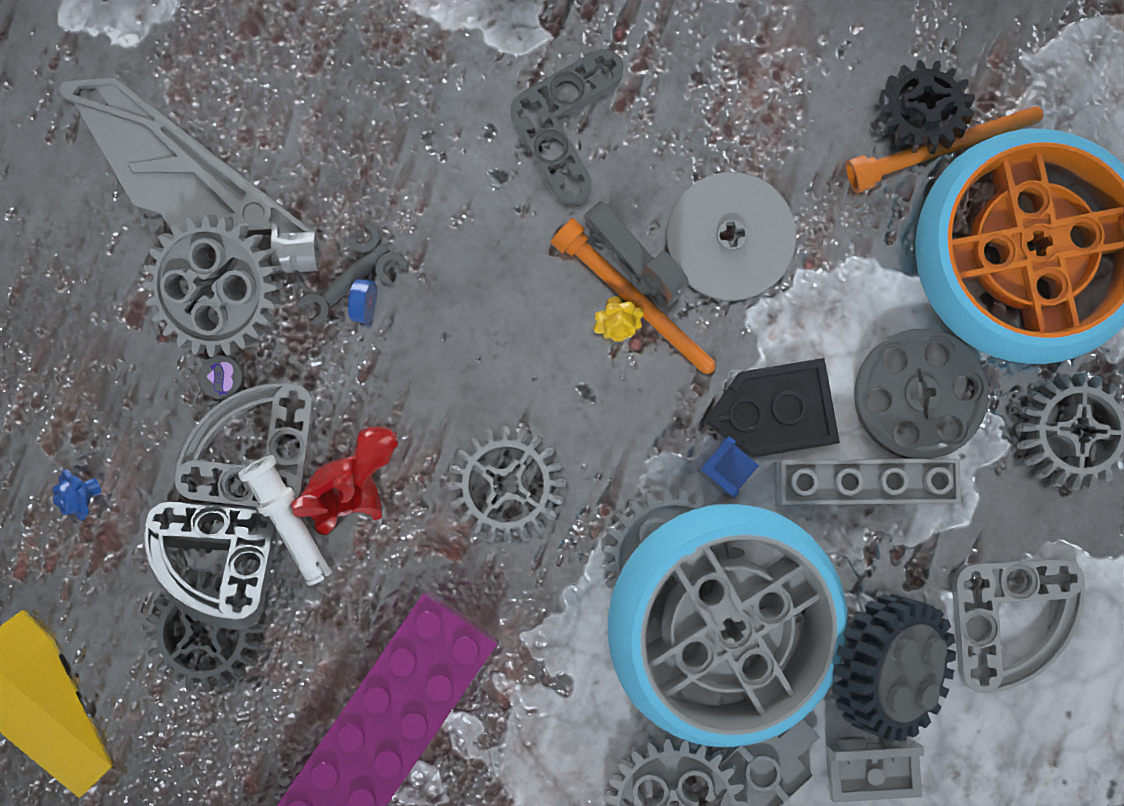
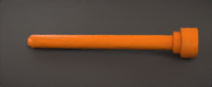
[845,106,1044,193]
[550,218,716,374]

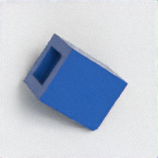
[697,436,759,499]

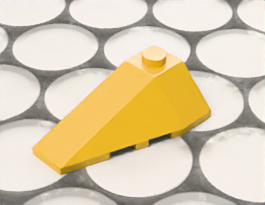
[0,610,114,798]

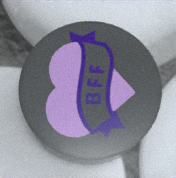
[198,356,245,400]

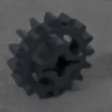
[878,60,975,154]

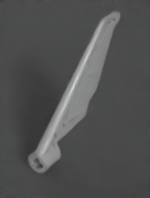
[59,78,321,273]

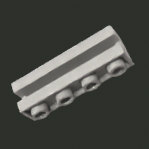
[774,458,961,506]

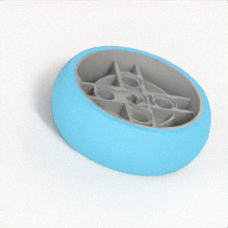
[607,504,848,747]

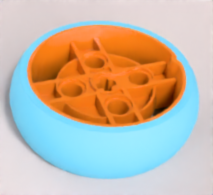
[915,129,1124,364]

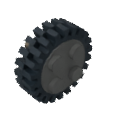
[833,594,956,742]

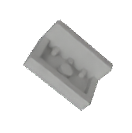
[827,736,924,802]

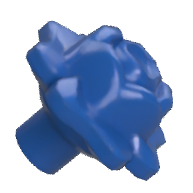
[52,469,101,521]

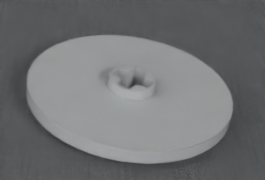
[666,172,796,301]

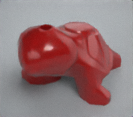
[291,426,398,535]

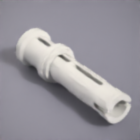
[238,455,332,585]

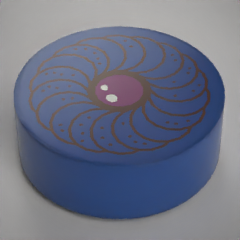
[348,279,377,324]

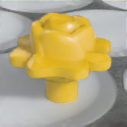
[593,296,644,342]

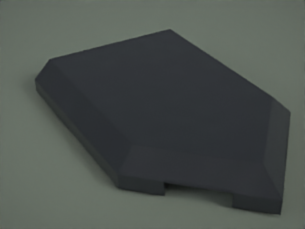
[704,358,840,458]

